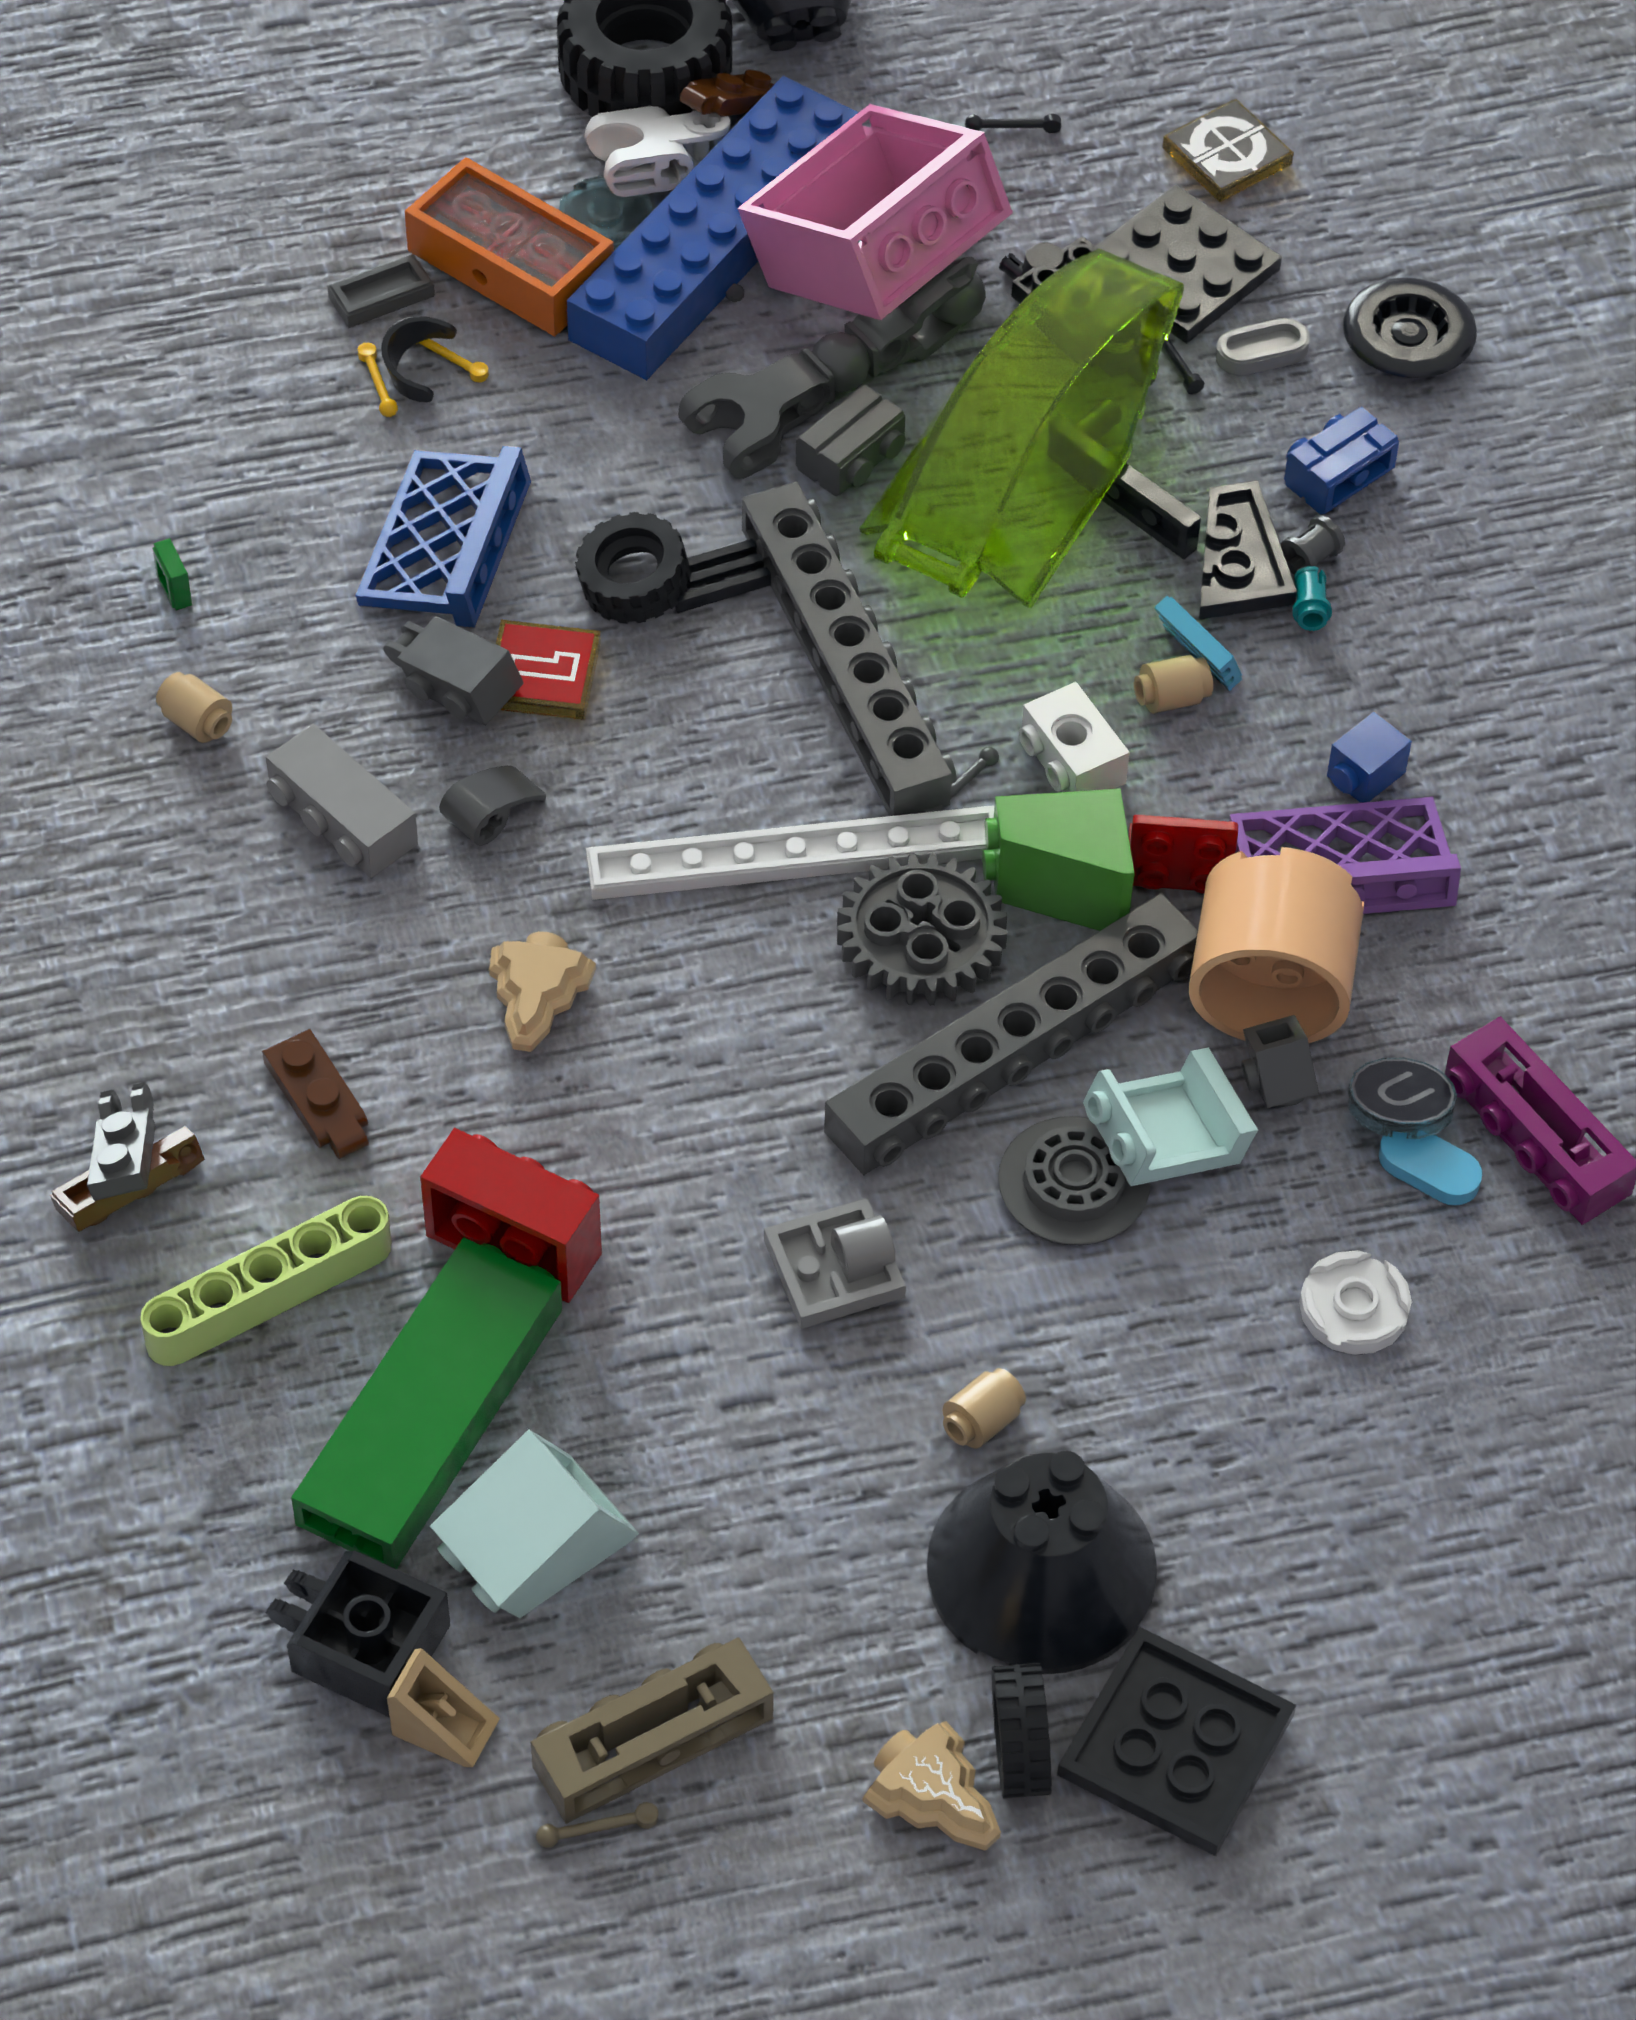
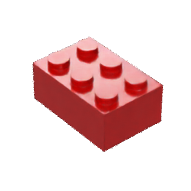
[420,1127,602,1303]

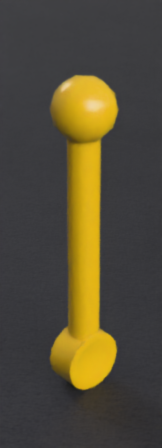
[416,339,489,383]
[357,342,398,417]

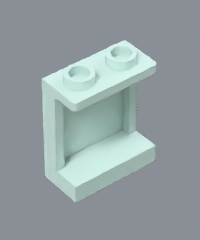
[1083,1047,1258,1186]

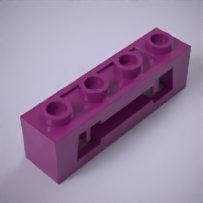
[1444,1016,1636,1225]

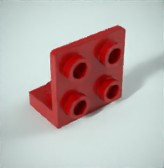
[1128,814,1238,893]

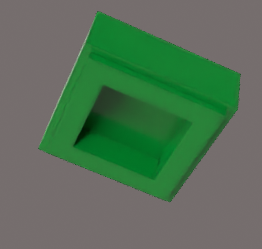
[152,538,192,611]

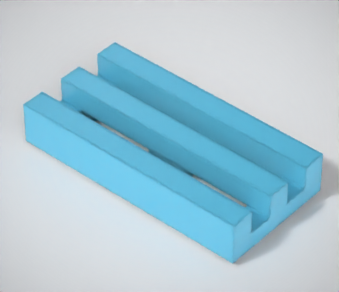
[1154,596,1242,691]

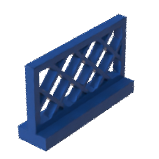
[355,446,531,628]

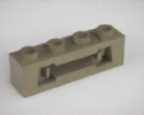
[530,1637,774,1824]

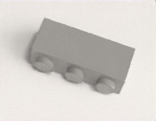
[266,724,418,879]

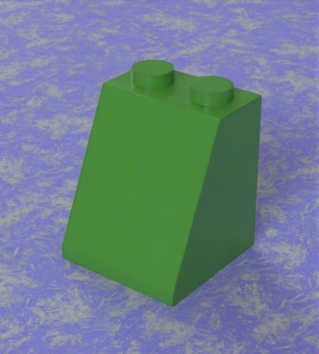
[982,788,1134,931]

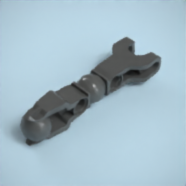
[678,257,986,479]

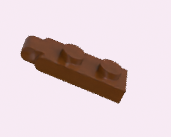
[680,70,775,117]
[262,1029,369,1159]

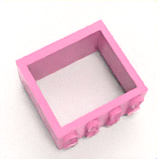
[738,104,1013,320]

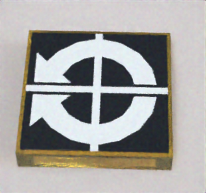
[1162,99,1294,202]

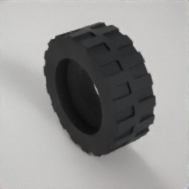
[575,512,691,624]
[991,1663,1052,1799]

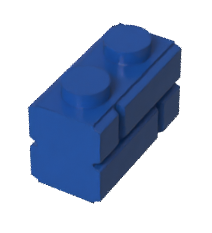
[1284,406,1399,515]

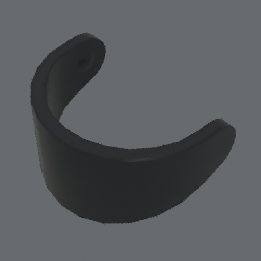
[381,316,457,403]

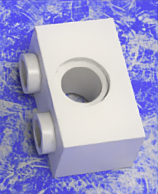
[1019,682,1130,792]

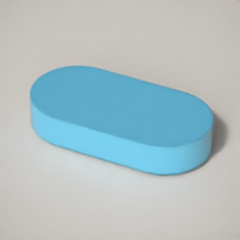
[1379,1123,1482,1205]

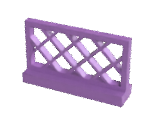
[1229,797,1461,914]

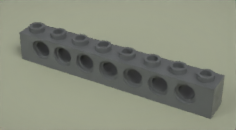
[742,482,957,816]
[824,893,1198,1176]

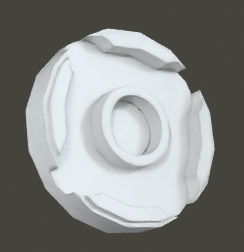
[1299,1250,1412,1355]

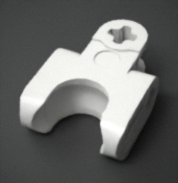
[584,106,730,197]

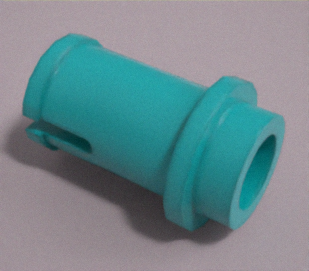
[1292,566,1332,631]

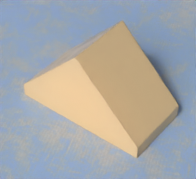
[387,1648,500,1768]

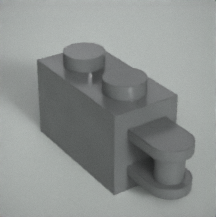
[383,616,524,726]

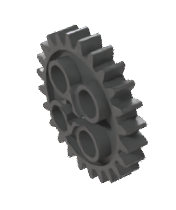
[837,853,1007,1005]

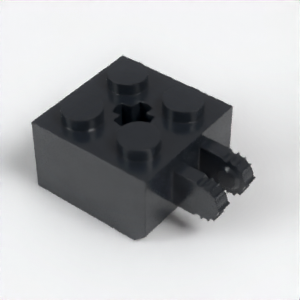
[265,1550,451,1718]

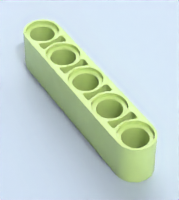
[140,1196,392,1366]

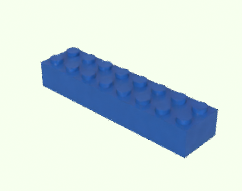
[567,76,859,381]

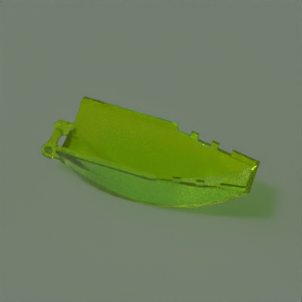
[859,248,1184,609]

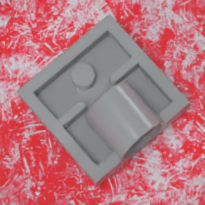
[764,1198,906,1329]

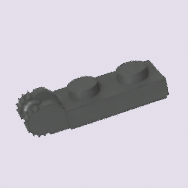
[87,1082,156,1201]

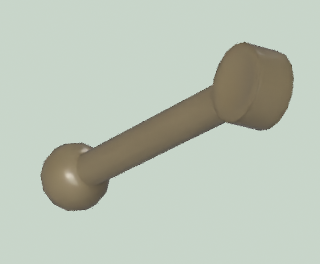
[536,1802,659,1848]

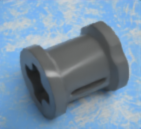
[1280,515,1345,575]

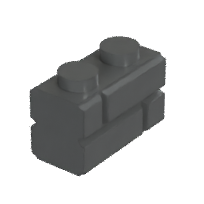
[796,384,906,497]

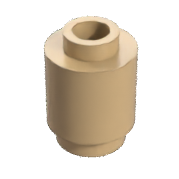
[1134,655,1213,714]
[156,672,232,743]
[943,1368,1026,1449]

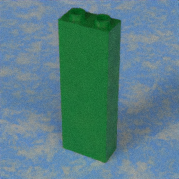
[291,1237,562,1569]

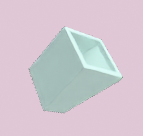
[430,1429,639,1618]

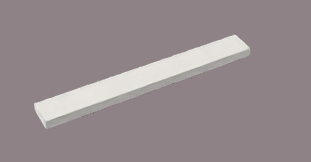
[586,805,994,900]

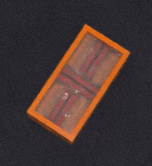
[405,157,614,337]

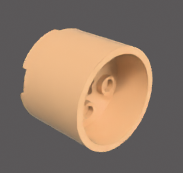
[1189,847,1364,1043]

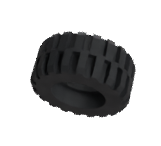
[557,0,732,117]

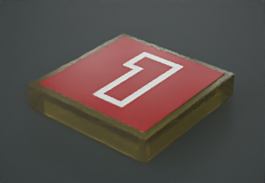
[496,619,601,720]

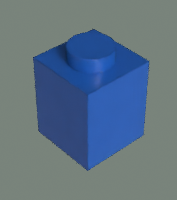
[1327,712,1412,803]

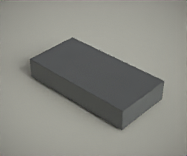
[327,254,435,328]

